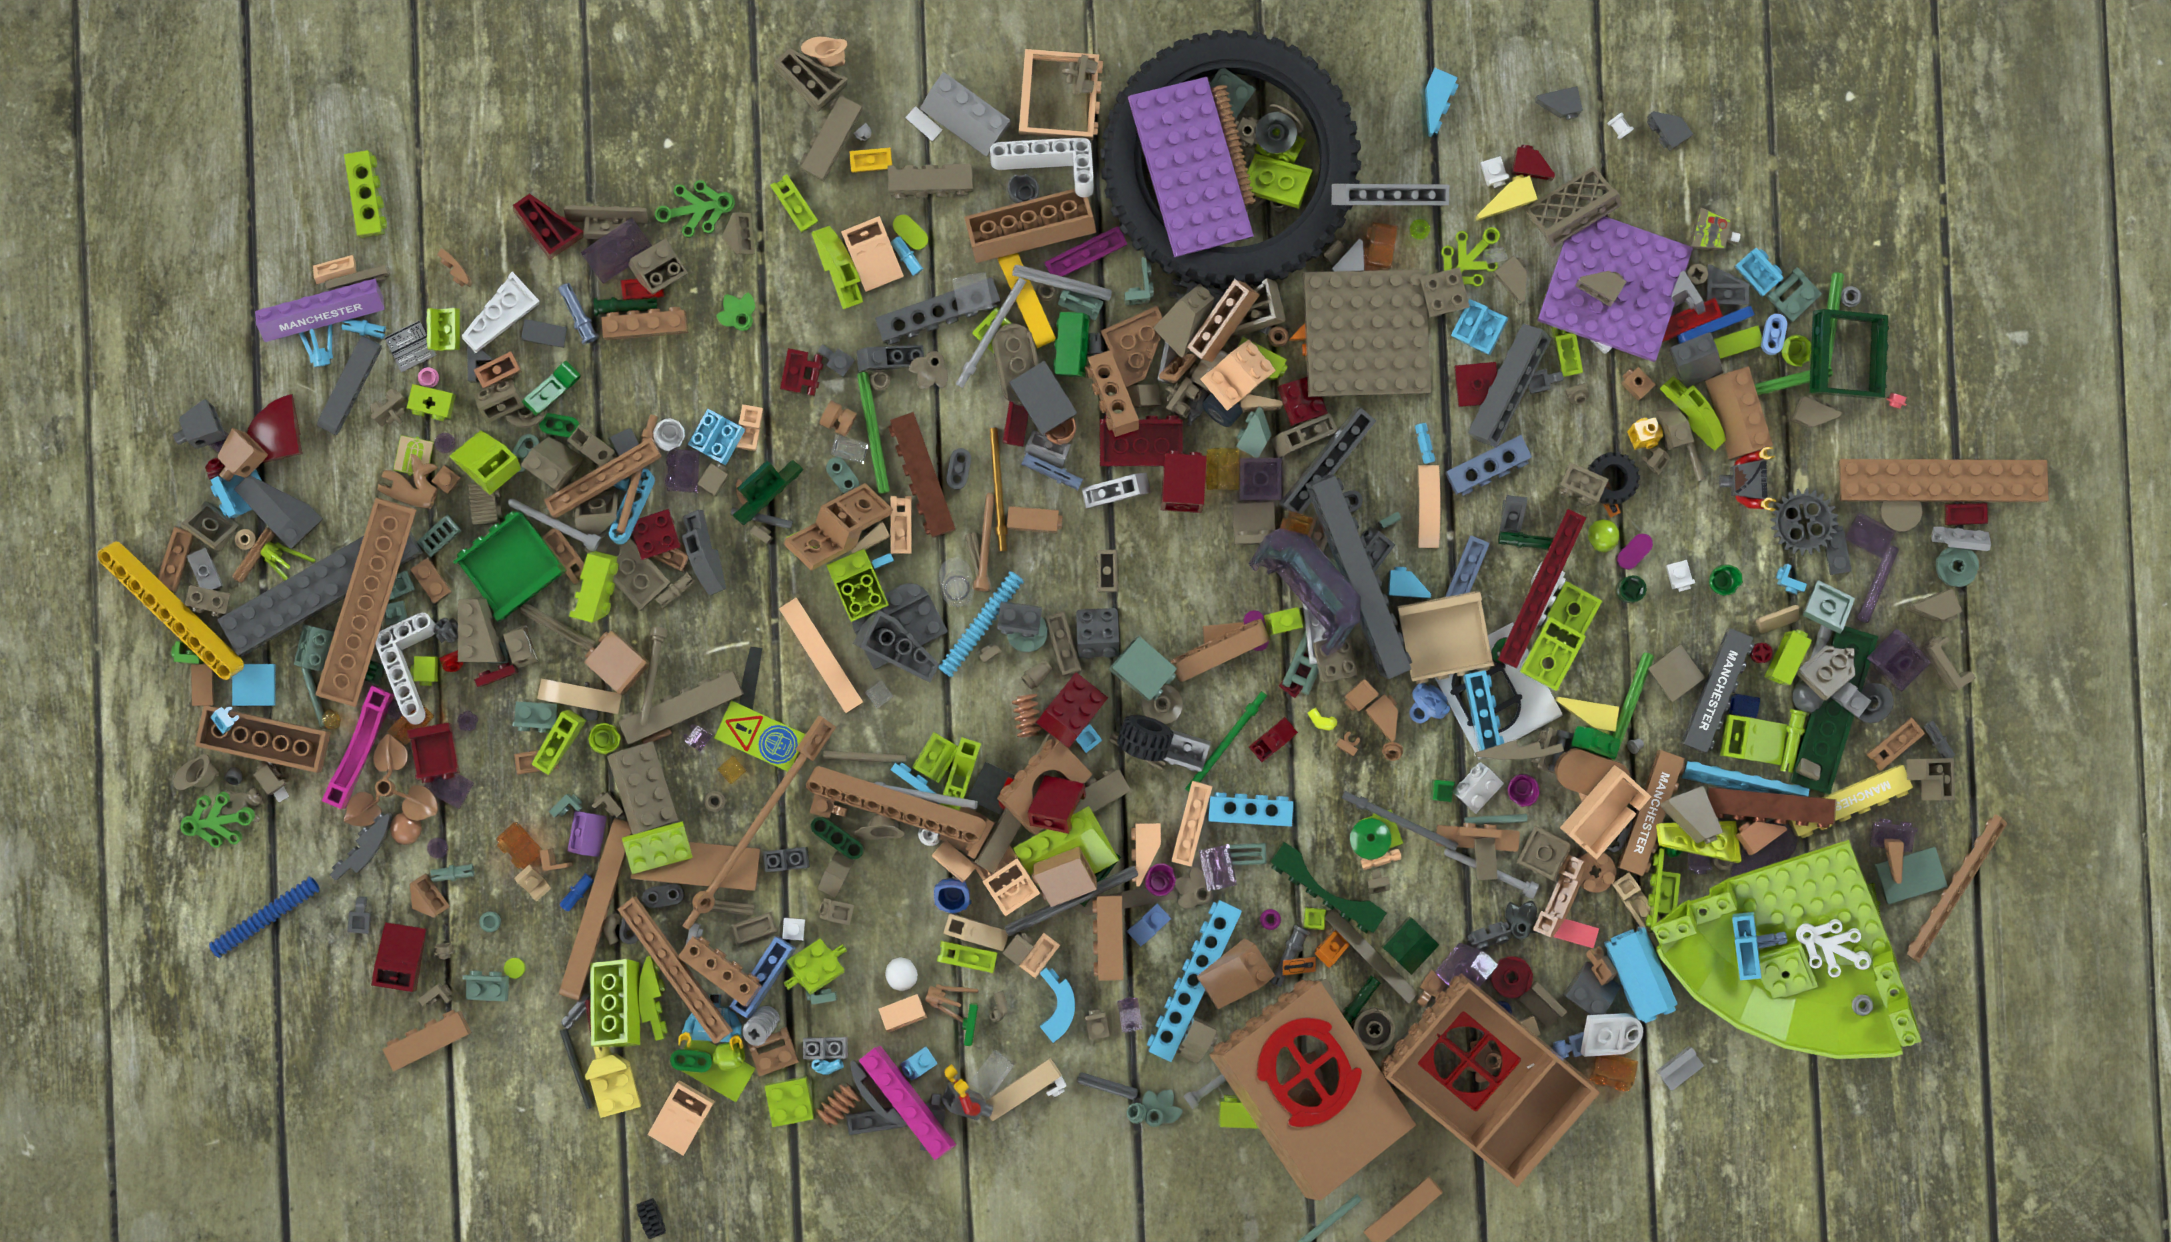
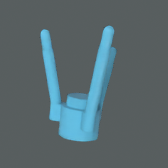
[299,324,333,367]

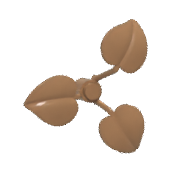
[344,734,438,826]

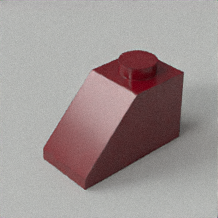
[1511,145,1555,181]

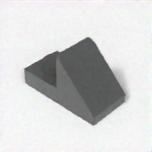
[467,344,494,383]
[1500,495,1527,533]

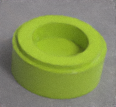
[504,957,526,979]

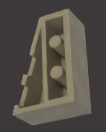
[458,598,506,662]

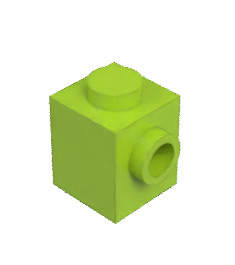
[410,656,439,686]

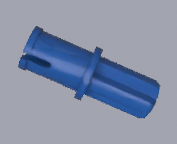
[559,873,594,911]

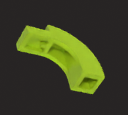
[939,737,981,811]

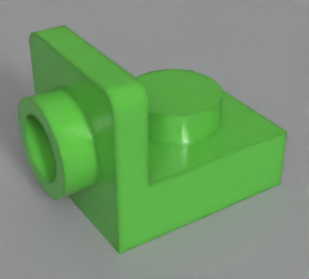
[171,641,204,664]

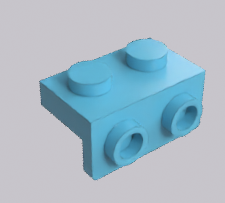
[1734,248,1783,297]

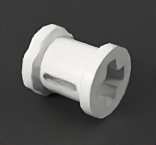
[1607,113,1634,140]

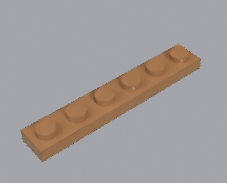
[544,438,662,519]

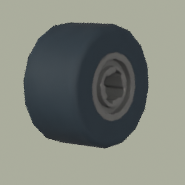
[1202,393,1243,427]

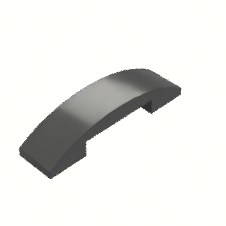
[850,1060,908,1127]

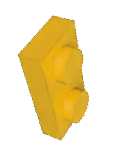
[849,148,892,173]

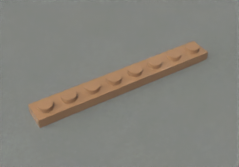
[1907,814,2007,963]
[618,896,733,1044]

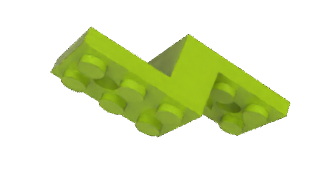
[1519,581,1602,691]

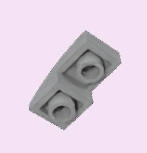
[803,1037,848,1059]

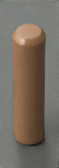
[641,728,672,744]

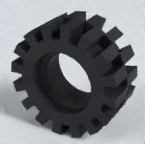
[636,1198,666,1239]

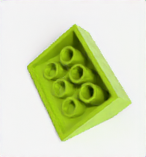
[1013,806,1119,889]

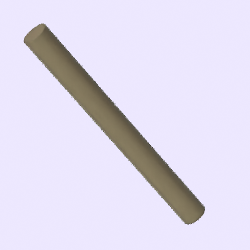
[1674,403,1705,481]
[823,751,907,763]

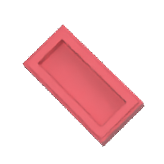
[1553,919,1599,948]

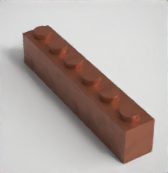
[888,412,956,538]
[1708,787,1837,828]

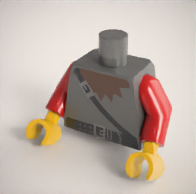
[1719,447,1776,511]
[941,1064,993,1120]

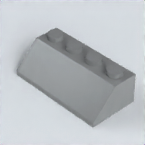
[920,72,1011,157]

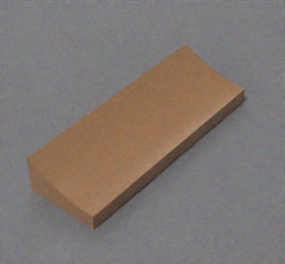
[630,842,761,891]

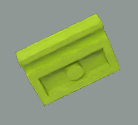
[912,732,958,783]

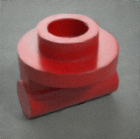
[439,650,463,672]

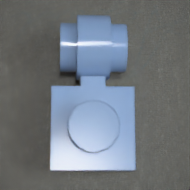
[1552,1032,1584,1058]

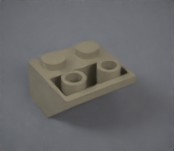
[628,238,688,295]

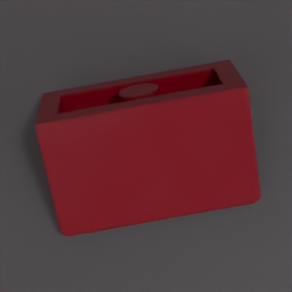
[1003,401,1029,447]

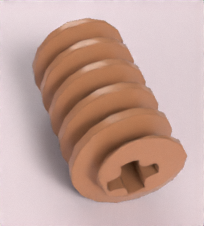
[1012,694,1043,738]
[815,1083,862,1128]

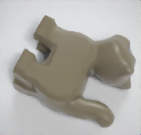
[221,788,264,822]

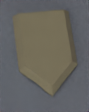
[1797,646,1855,700]

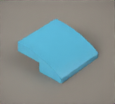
[1451,299,1508,356]

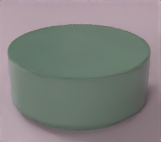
[479,911,501,932]

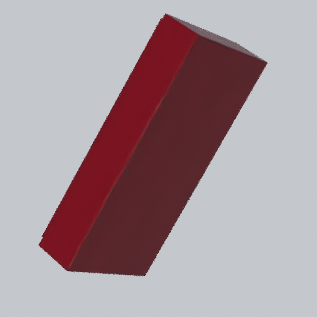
[1944,503,1988,525]

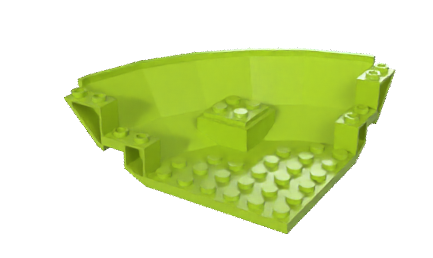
[1652,840,1922,1059]

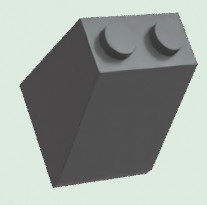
[1669,332,1723,388]

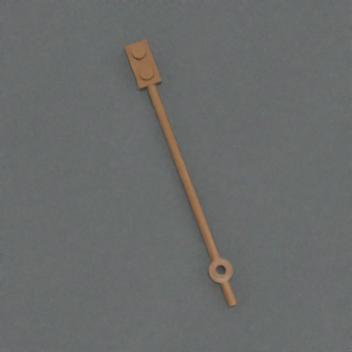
[682,715,836,930]

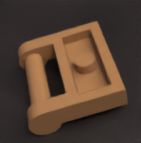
[747,1027,799,1076]

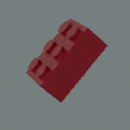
[1036,672,1108,748]

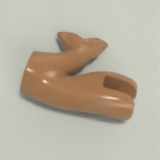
[377,454,438,509]

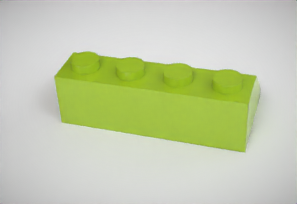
[590,959,640,1047]

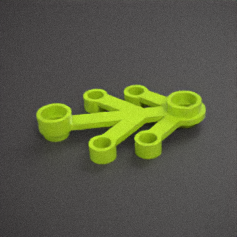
[1441,227,1500,287]

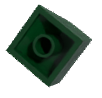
[1381,916,1440,975]

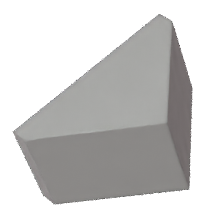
[1330,239,1364,272]

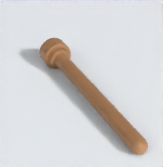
[973,493,994,591]

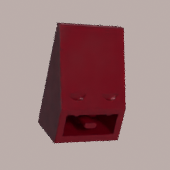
[371,922,427,992]

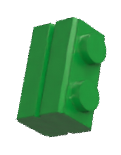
[1572,726,1621,759]

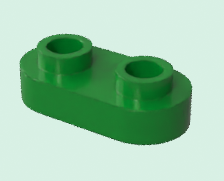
[539,413,580,438]
[670,1049,712,1073]

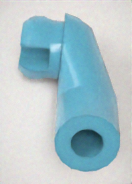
[811,1058,844,1075]

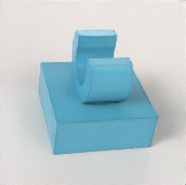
[211,707,239,734]

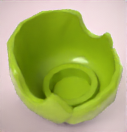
[1781,334,1811,367]
[1588,519,1619,553]
[588,723,621,755]

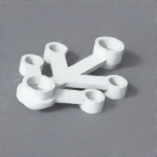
[1796,919,1871,977]

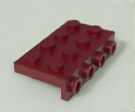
[1100,416,1183,466]

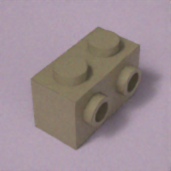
[474,377,524,423]

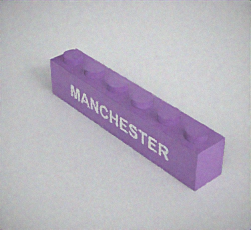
[255,279,385,342]

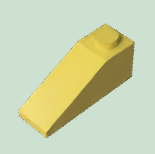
[1475,175,1537,221]
[1555,697,1619,735]

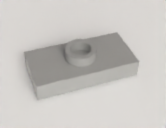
[187,548,223,590]

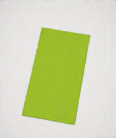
[678,1036,756,1102]

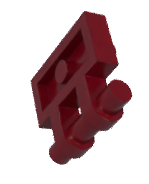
[780,348,823,396]

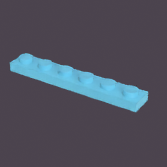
[1682,761,1809,797]

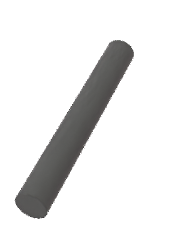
[731,507,793,529]

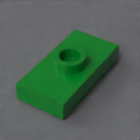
[962,1003,978,1046]

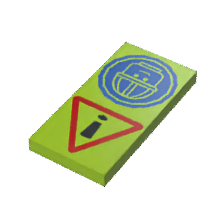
[714,700,806,772]

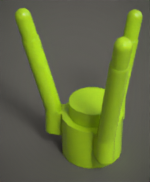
[260,541,315,581]

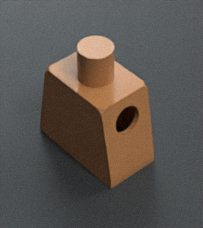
[218,428,268,481]

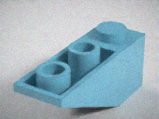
[1425,68,1458,137]

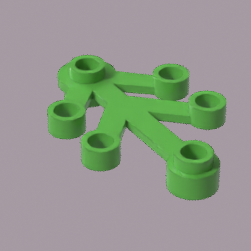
[655,180,735,238]
[180,792,255,848]

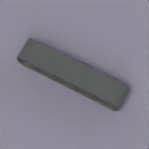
[317,336,382,435]

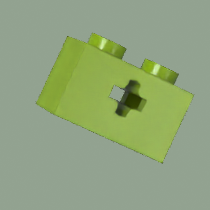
[407,384,456,422]

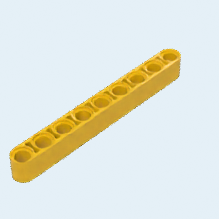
[97,541,244,680]

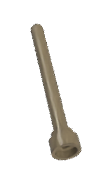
[640,627,668,726]

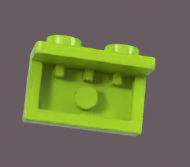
[426,308,460,351]

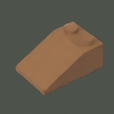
[1196,938,1275,1009]

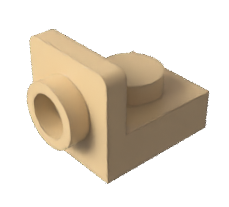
[514,864,551,901]

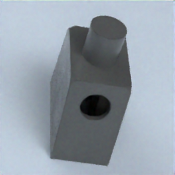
[173,399,227,449]

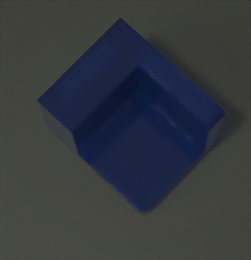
[1729,694,1760,718]

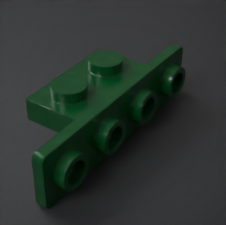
[733,460,804,525]

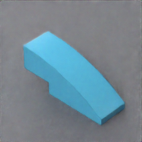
[1732,912,1761,980]

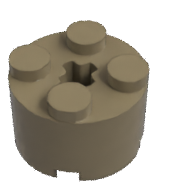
[1352,1007,1395,1050]

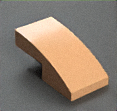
[736,404,763,451]

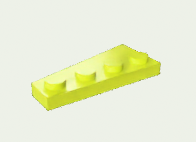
[1656,821,1741,863]

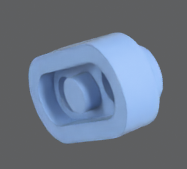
[1761,314,1787,355]

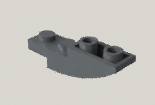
[682,510,726,595]
[329,812,393,880]

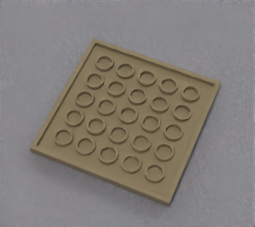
[1303,269,1431,397]

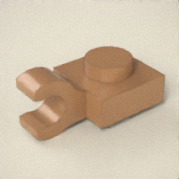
[810,794,848,819]
[1586,946,1618,986]
[1416,970,1448,1007]

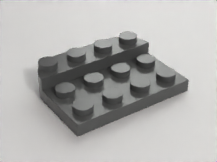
[852,583,948,670]

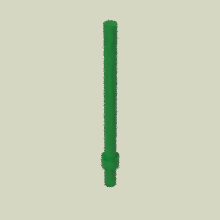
[1185,691,1267,792]

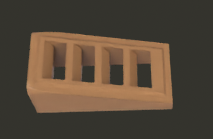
[1884,839,1904,884]

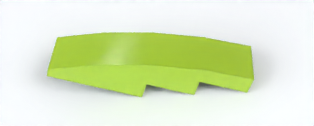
[1544,293,1583,377]

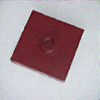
[1454,362,1497,407]

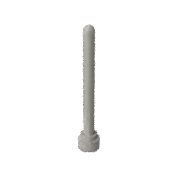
[508,499,601,552]
[1444,848,1539,899]
[1183,1074,1227,1110]

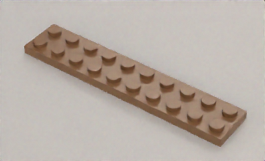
[1839,459,2049,502]
[315,497,416,707]

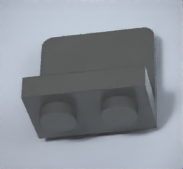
[1076,608,1120,659]

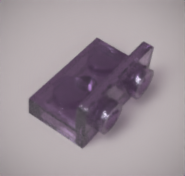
[665,449,700,493]

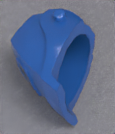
[934,878,972,914]

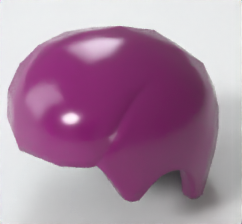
[1508,774,1540,807]
[1144,863,1176,896]

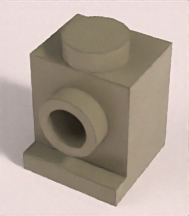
[253,762,289,795]

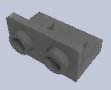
[1361,527,1395,573]
[997,601,1042,637]

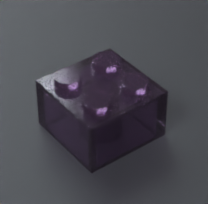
[1239,458,1282,501]
[1867,629,1931,692]

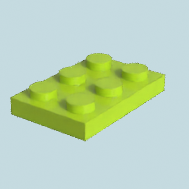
[1247,153,1314,209]
[622,821,693,874]

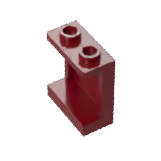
[407,722,460,783]
[1028,775,1086,834]

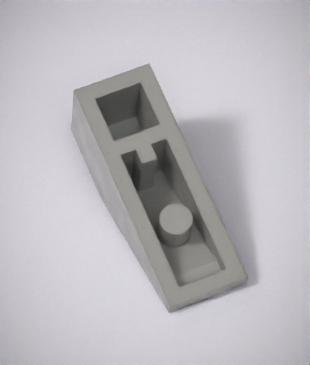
[1082,473,1151,508]

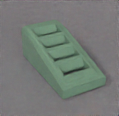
[417,514,462,557]

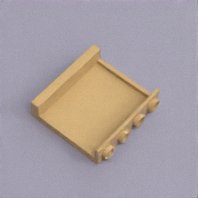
[1397,591,1494,684]

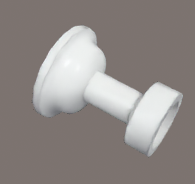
[918,828,941,846]

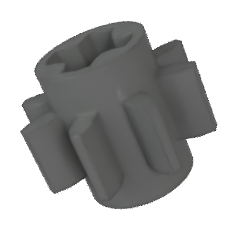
[434,618,458,643]

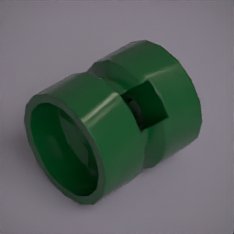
[1616,575,1647,603]

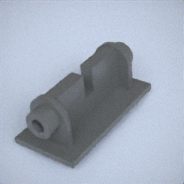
[1467,921,1512,952]

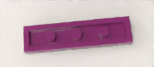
[1044,226,1127,277]

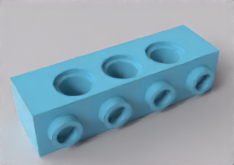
[1208,792,1293,826]

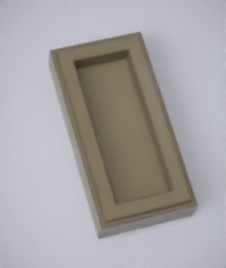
[731,912,777,945]

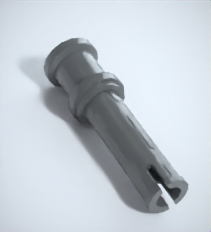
[1269,924,1311,987]

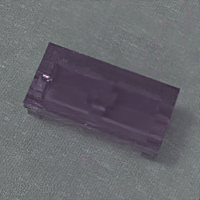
[1199,844,1237,891]

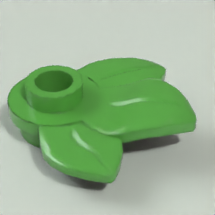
[716,293,755,331]

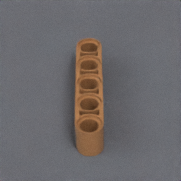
[1170,619,1270,682]

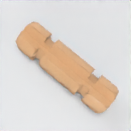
[1361,849,1401,870]

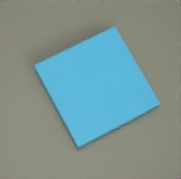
[232,664,275,706]

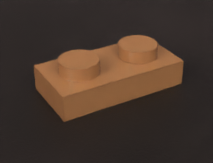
[410,558,452,604]

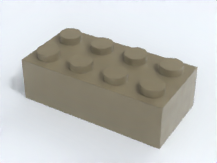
[607,741,678,835]

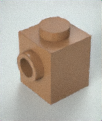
[1621,367,1656,401]

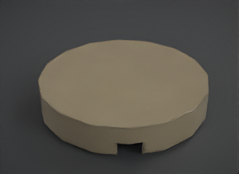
[1880,501,1922,532]

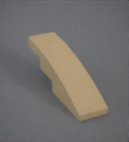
[985,1058,1062,1121]

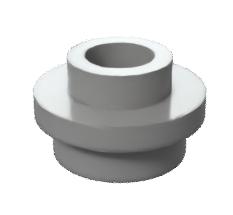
[1841,286,1861,307]
[1852,994,1873,1016]

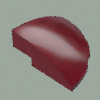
[247,394,303,464]

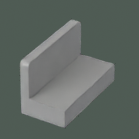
[1656,1046,1704,1090]

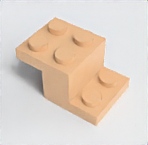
[1200,339,1276,411]
[973,845,1040,916]

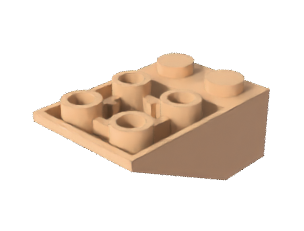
[841,216,904,292]
[648,1080,715,1156]

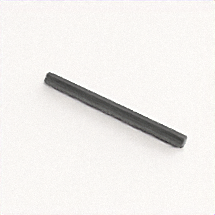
[1005,866,1138,936]

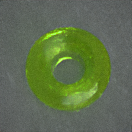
[1409,219,1430,240]

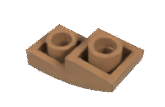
[437,248,472,287]

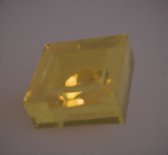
[717,755,747,785]

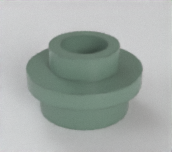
[1127,1103,1146,1124]

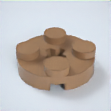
[1579,852,1616,893]

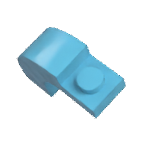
[1040,967,1075,1043]

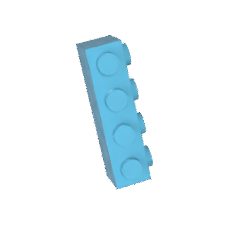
[1463,670,1504,751]

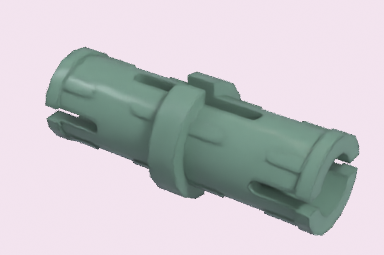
[431,864,475,883]

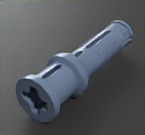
[558,283,599,345]

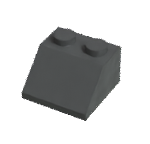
[1562,961,1620,1015]

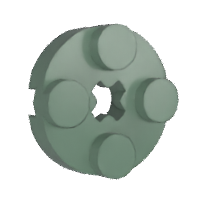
[1936,547,1979,587]
[1007,617,1048,652]

